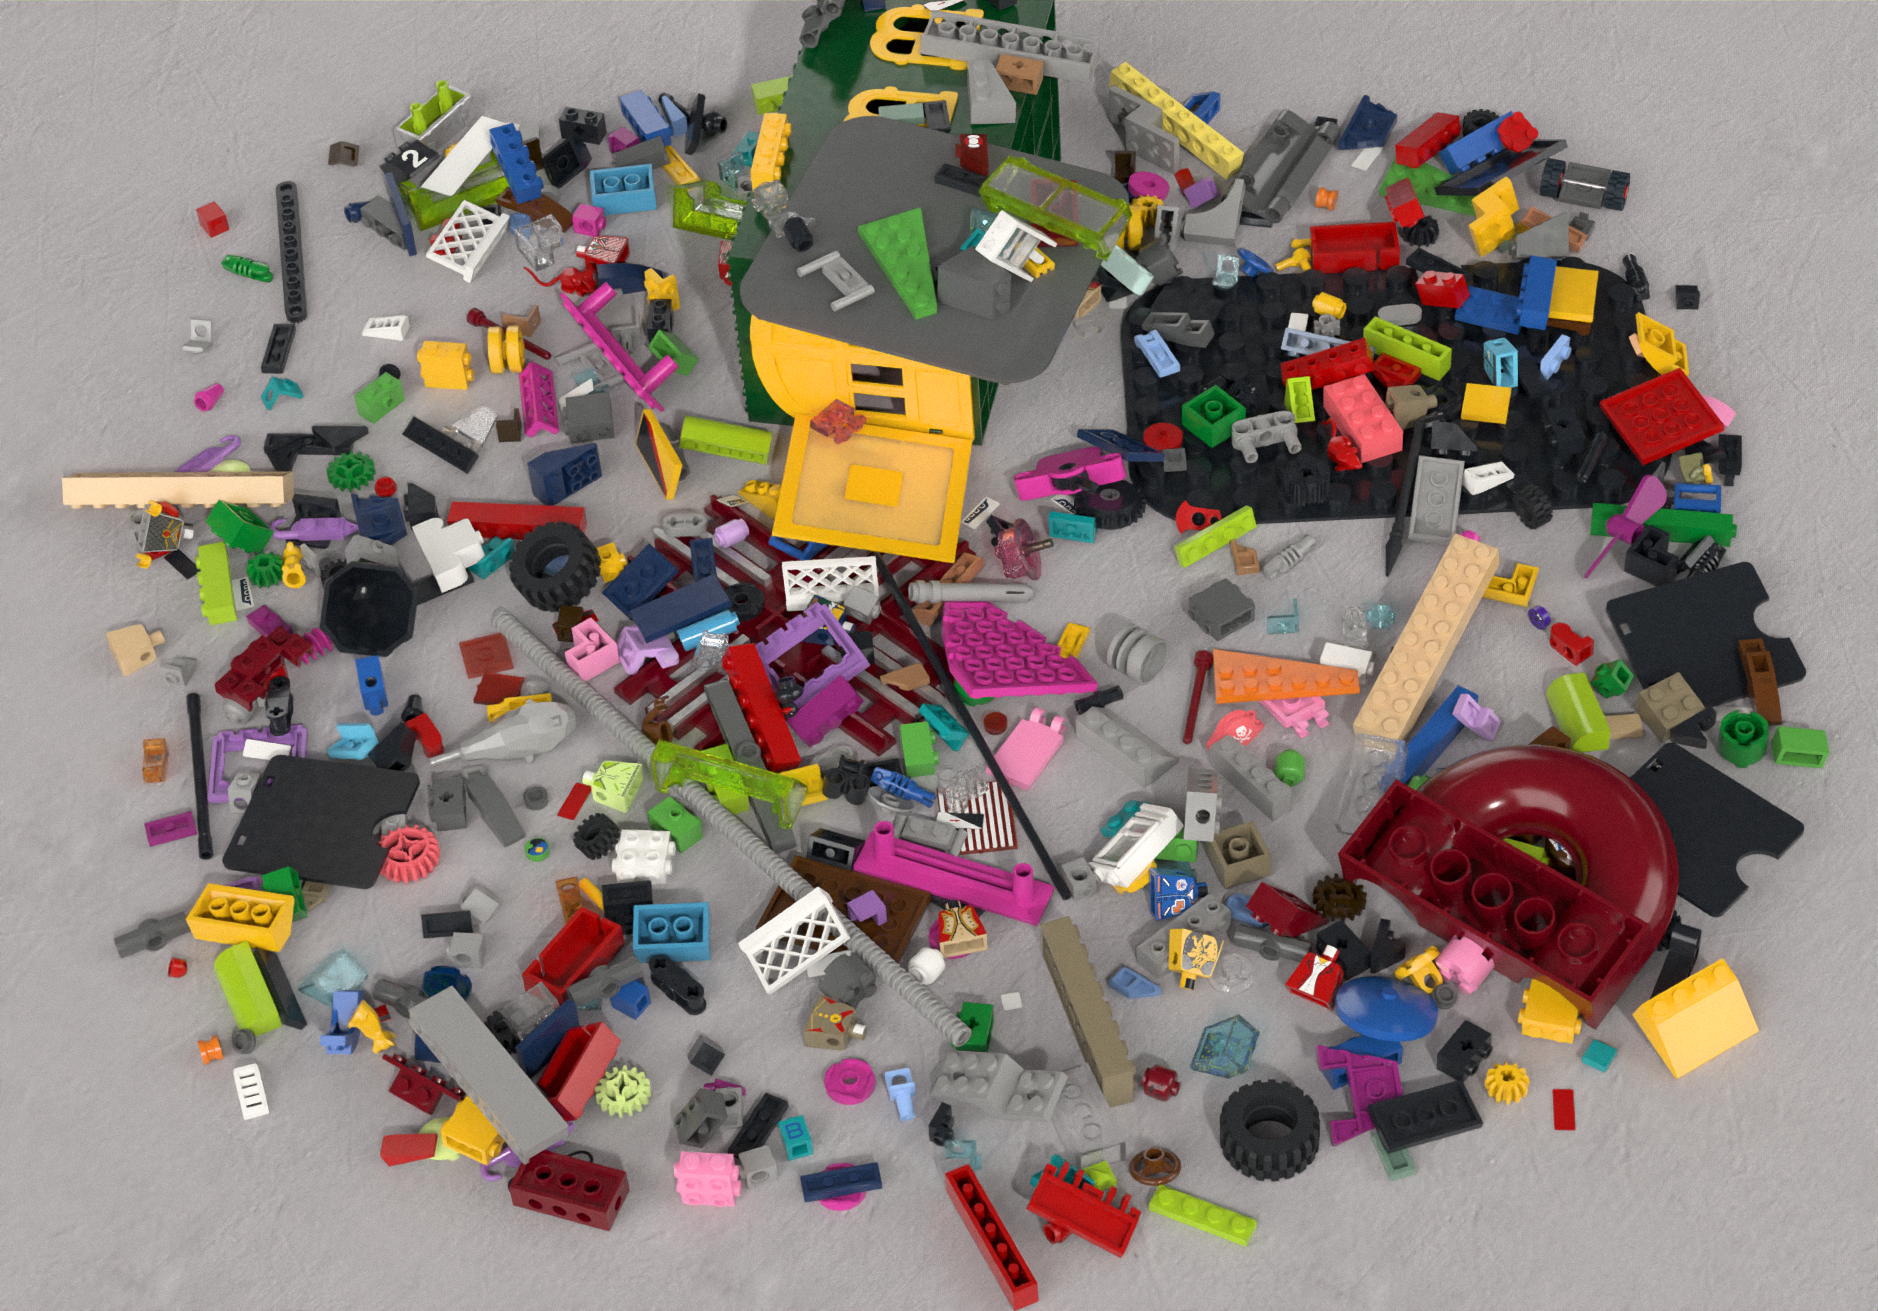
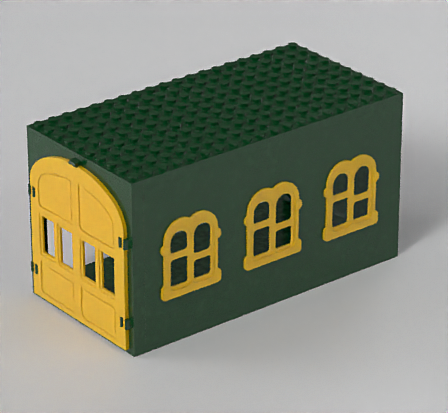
[726,0,1062,446]

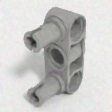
[1232,411,1301,463]

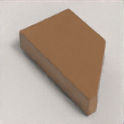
[1230,539,1260,576]
[880,662,930,691]

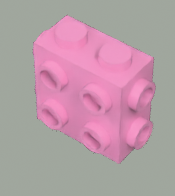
[674,1151,742,1207]

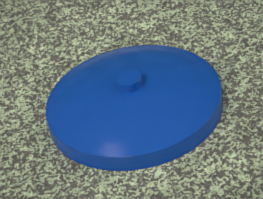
[1335,976,1438,1042]

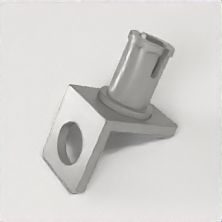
[611,309,642,356]

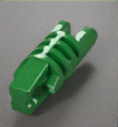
[221,255,274,283]

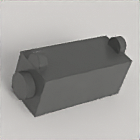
[613,136,671,170]

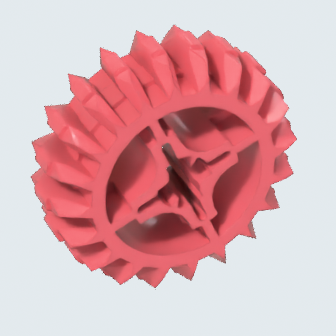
[376,824,440,884]

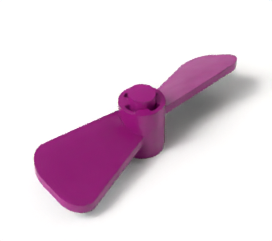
[1583,475,1667,579]

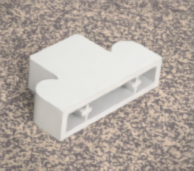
[412,518,485,593]

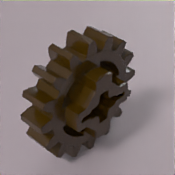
[1312,873,1367,922]

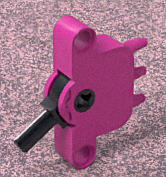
[1014,447,1127,501]

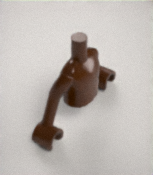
[639,695,685,769]

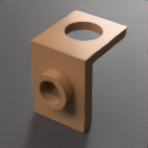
[502,305,541,337]

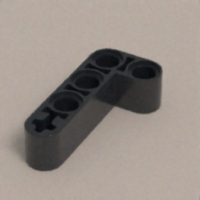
[1650,922,1702,999]

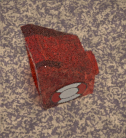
[955,134,989,176]

